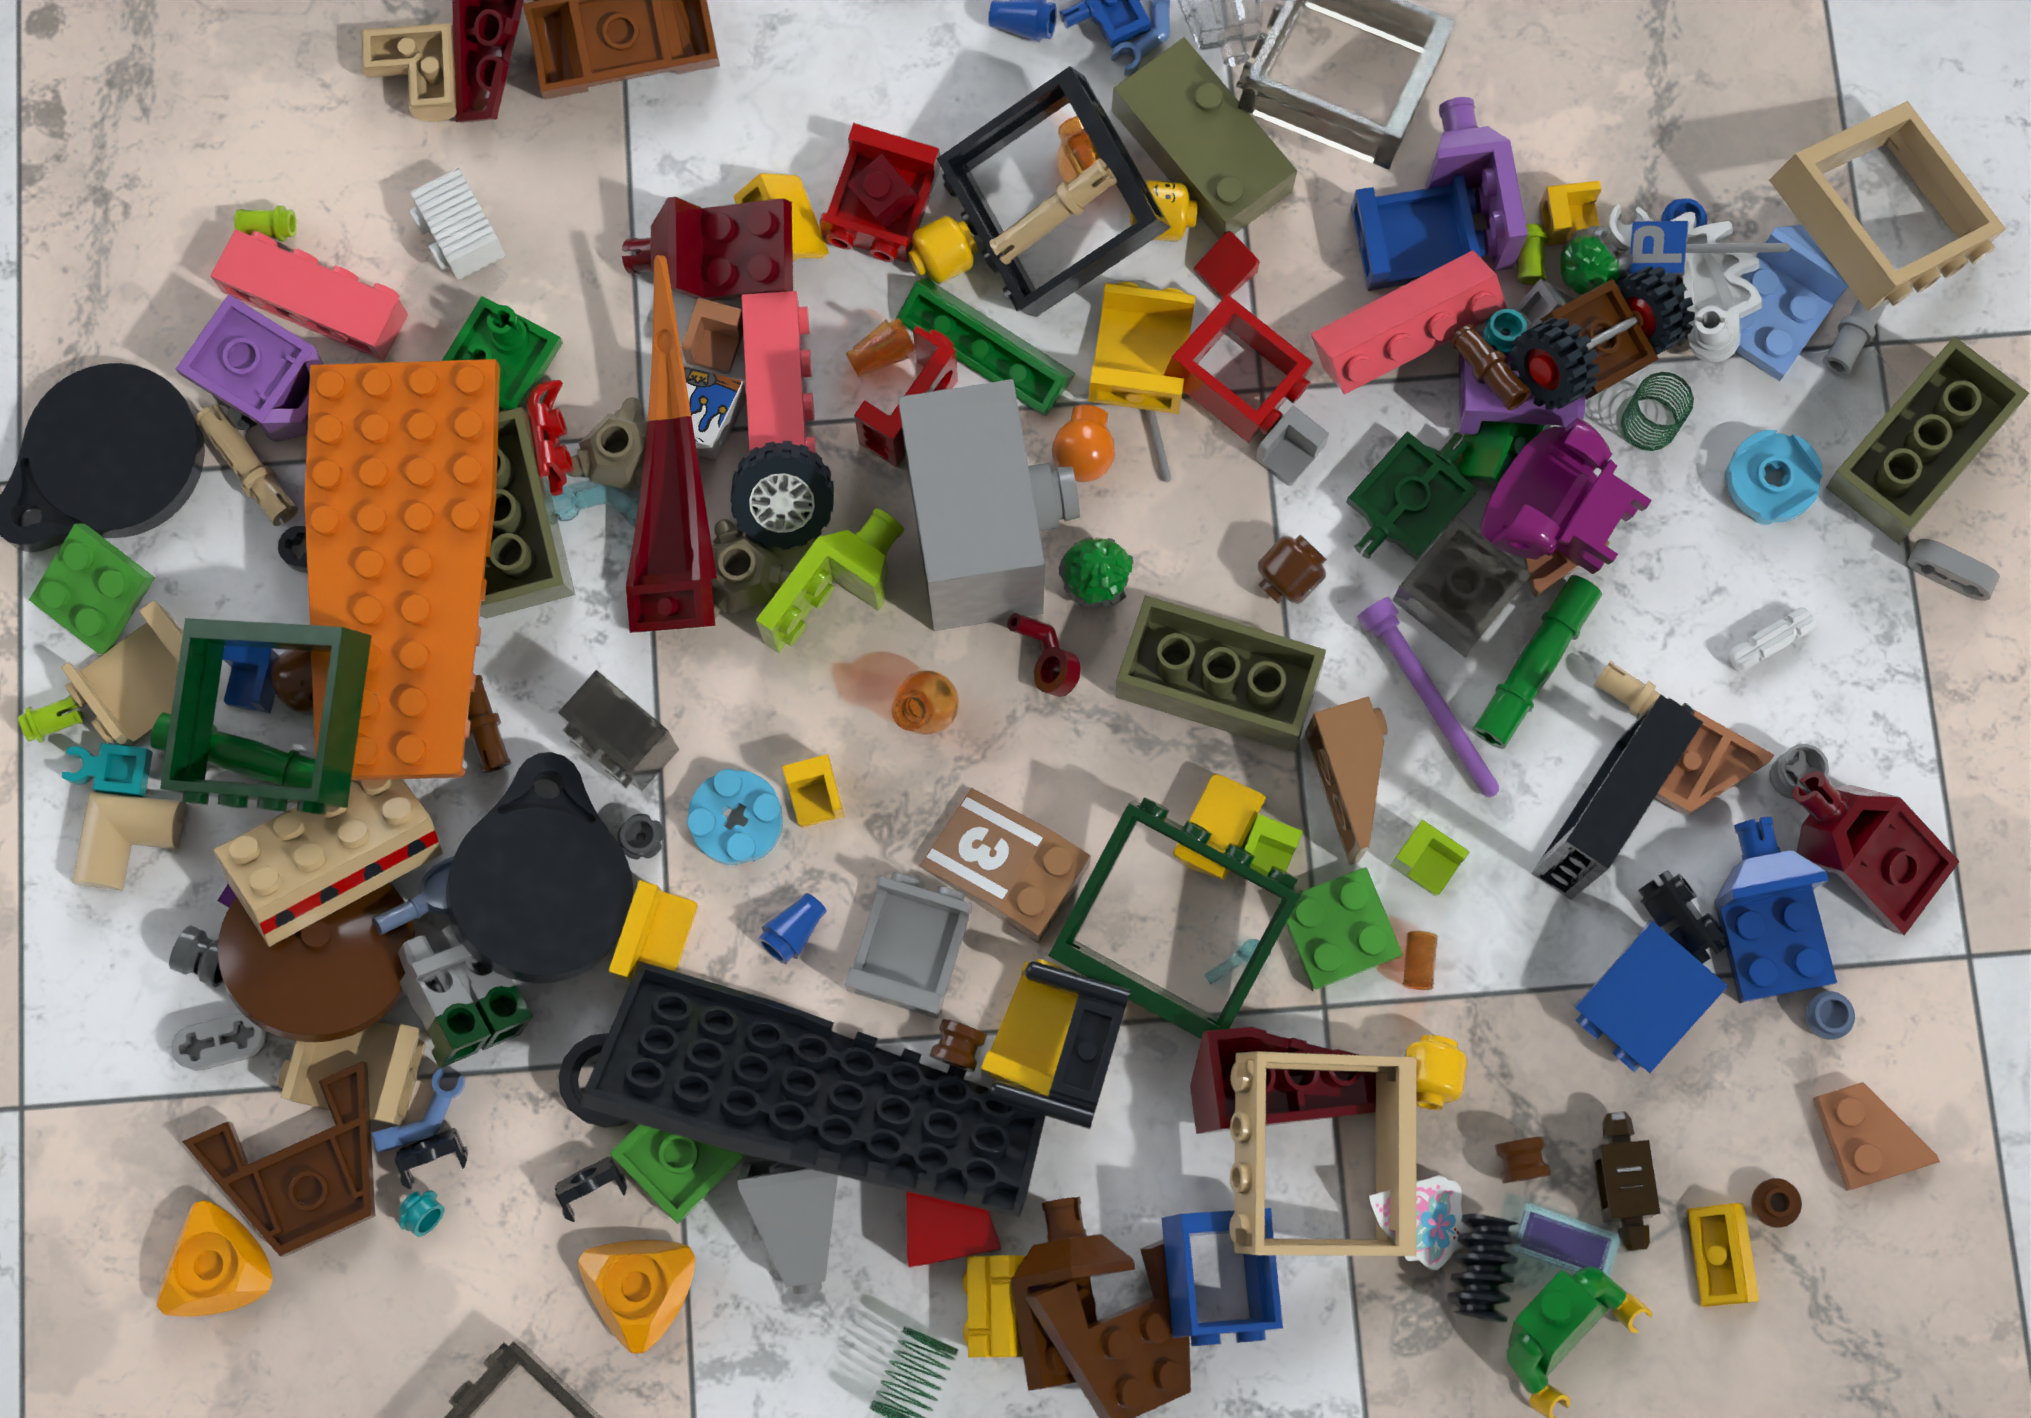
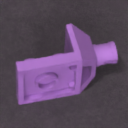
[1425,97,1528,271]
[176,294,324,442]

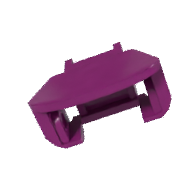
[1480,418,1652,574]

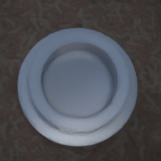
[1805,991,1855,1040]

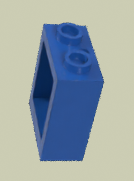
[1161,1208,1283,1346]

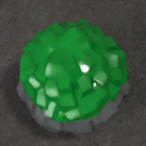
[1560,226,1633,295]
[1059,537,1134,608]

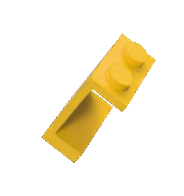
[1088,282,1196,414]
[980,959,1078,1096]

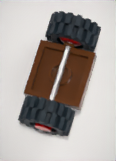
[1510,266,1695,410]

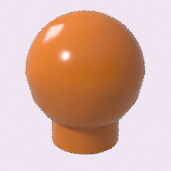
[1052,405,1115,482]

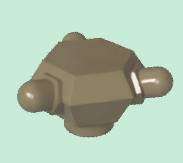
[567,397,648,491]
[711,519,792,618]

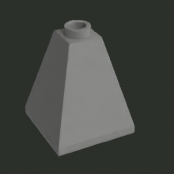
[737,1160,838,1294]

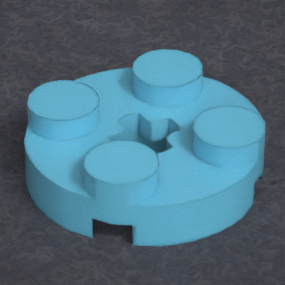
[1725,430,1823,525]
[687,769,783,865]

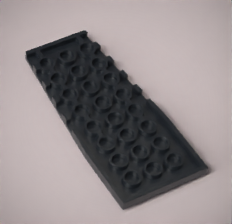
[581,961,1046,1217]

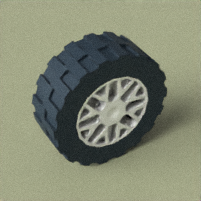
[730,441,834,550]

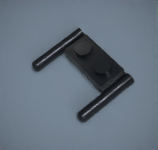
[988,961,1131,1129]

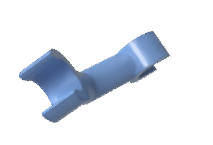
[1112,0,1170,76]
[372,1068,465,1153]

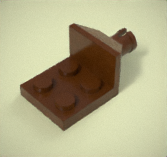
[1010,1196,1135,1391]

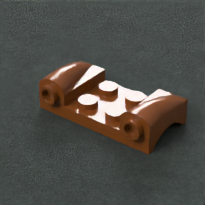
[523,0,720,100]

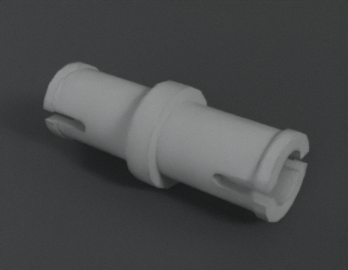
[1822,299,1889,375]

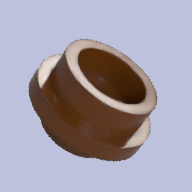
[1751,1178,1802,1228]

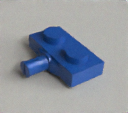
[1059,0,1151,49]

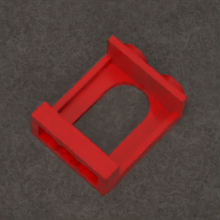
[854,326,958,468]

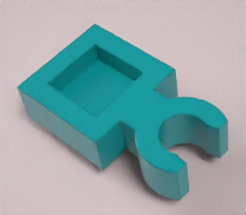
[61,743,153,797]

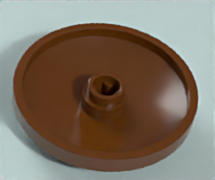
[218,883,416,1042]

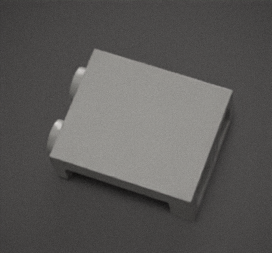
[844,873,972,1019]

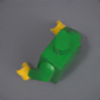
[1507,1266,1652,1418]

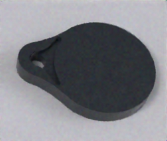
[0,363,205,553]
[446,752,633,983]

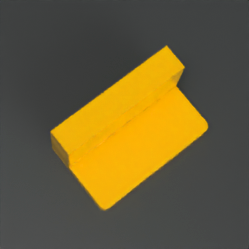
[733,173,829,262]
[609,880,698,982]

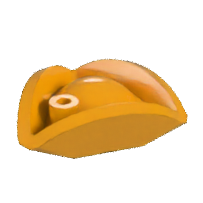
[156,1200,273,1317]
[578,1240,695,1354]

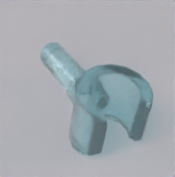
[1204,939,1271,984]

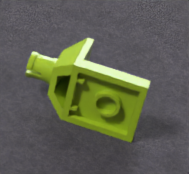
[756,508,905,653]

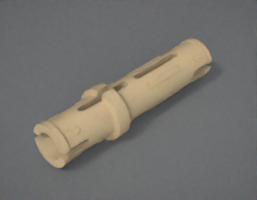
[989,158,1117,265]
[195,404,298,526]

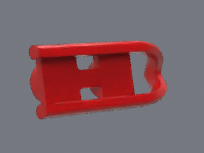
[527,380,574,496]

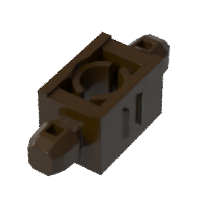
[1592,1112,1661,1252]

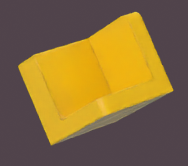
[1539,181,1602,246]
[782,754,845,828]

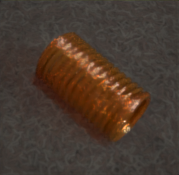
[1402,931,1439,990]

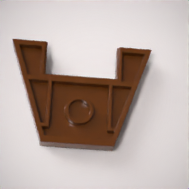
[182,1061,375,1257]
[1025,1240,1191,1418]

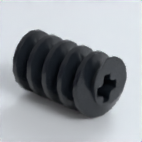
[1447,1213,1521,1323]

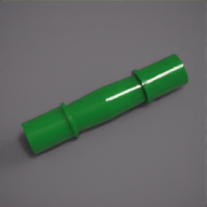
[1473,575,1602,749]
[150,712,315,789]

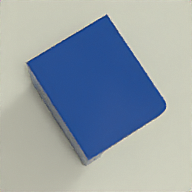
[223,646,279,714]

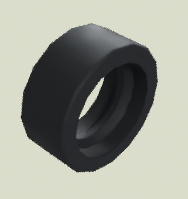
[558,1033,629,1128]

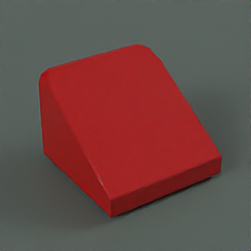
[1194,230,1260,300]

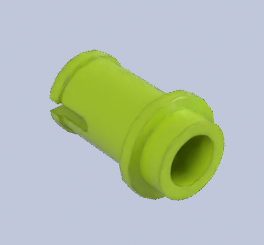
[234,206,297,242]
[1517,224,1549,285]
[18,695,84,743]

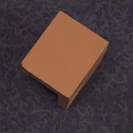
[682,298,743,374]

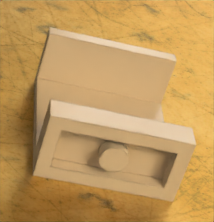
[61,600,220,746]
[278,1021,429,1126]

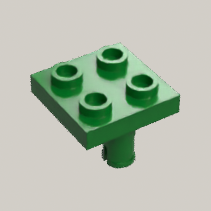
[442,296,563,412]

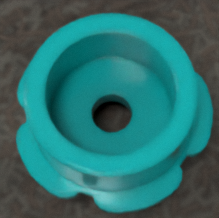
[1483,309,1527,354]
[399,1190,444,1237]

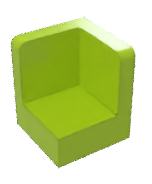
[1236,813,1303,875]
[1390,819,1470,896]

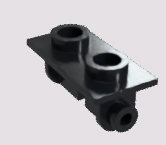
[1638,870,1725,964]

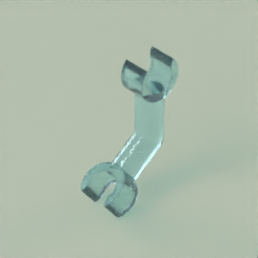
[550,485,639,528]

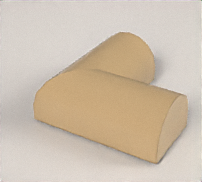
[361,23,456,122]
[72,791,187,891]

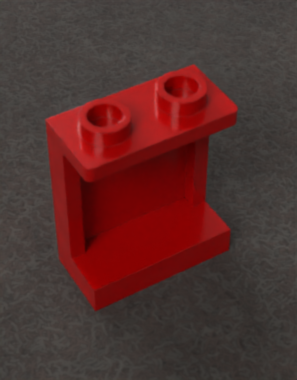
[819,123,941,263]

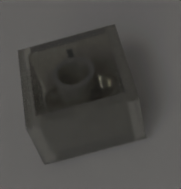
[1392,516,1532,658]
[558,670,679,791]

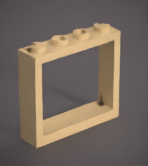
[1769,101,2006,311]
[1229,1052,1416,1256]

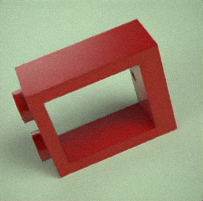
[1164,294,1314,444]

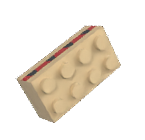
[214,779,443,947]

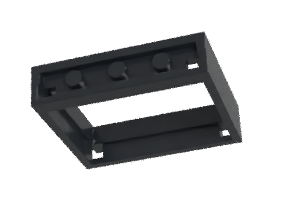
[937,66,1171,317]
[1531,695,1703,900]

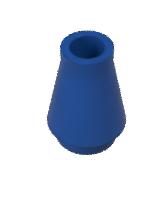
[988,0,1057,42]
[758,893,827,964]

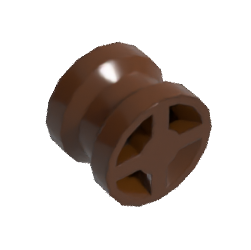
[929,1019,987,1072]
[1495,1136,1551,1184]

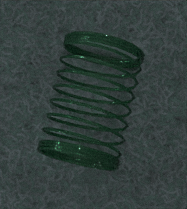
[1621,372,1694,451]
[869,1326,959,1418]

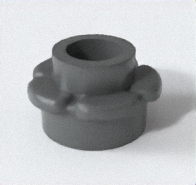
[617,814,665,860]

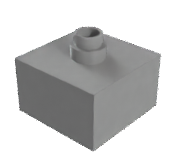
[898,379,1080,631]

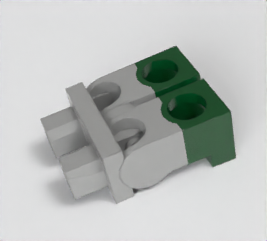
[398,924,534,1069]

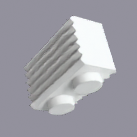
[409,168,505,280]

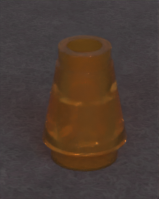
[846,317,915,376]

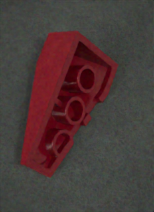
[452,0,524,123]
[1190,1027,1376,1134]

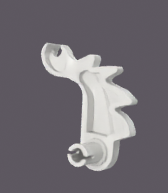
[1604,204,1763,363]

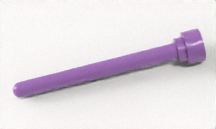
[1357,597,1499,797]

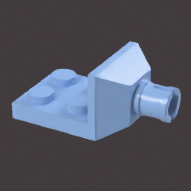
[1736,225,1848,381]

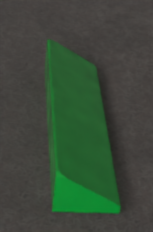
[895,278,1075,416]

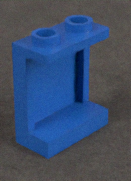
[1351,174,1485,291]
[1574,920,1728,1073]

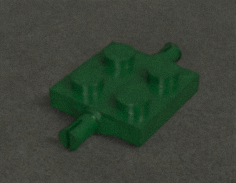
[1346,431,1478,561]

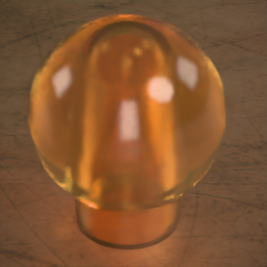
[1057,116,1107,183]
[892,670,959,735]

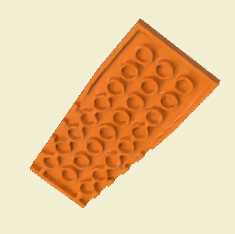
[304,359,500,780]

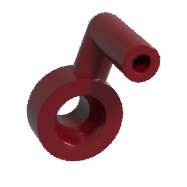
[1007,613,1080,697]

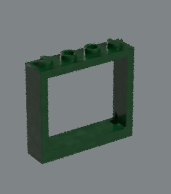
[160,618,372,815]
[1048,797,1303,1039]

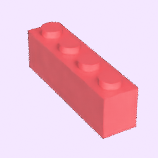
[210,229,408,362]
[1311,250,1507,395]
[742,291,816,455]

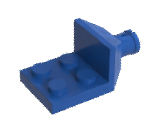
[1714,817,1837,1004]

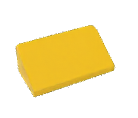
[1173,773,1266,880]
[1687,1203,1759,1307]

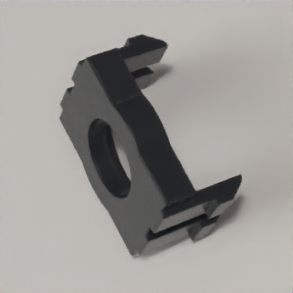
[394,1128,468,1189]
[555,1156,627,1222]

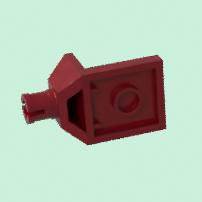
[622,197,793,301]
[1792,771,1960,936]

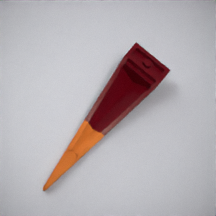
[625,255,717,633]

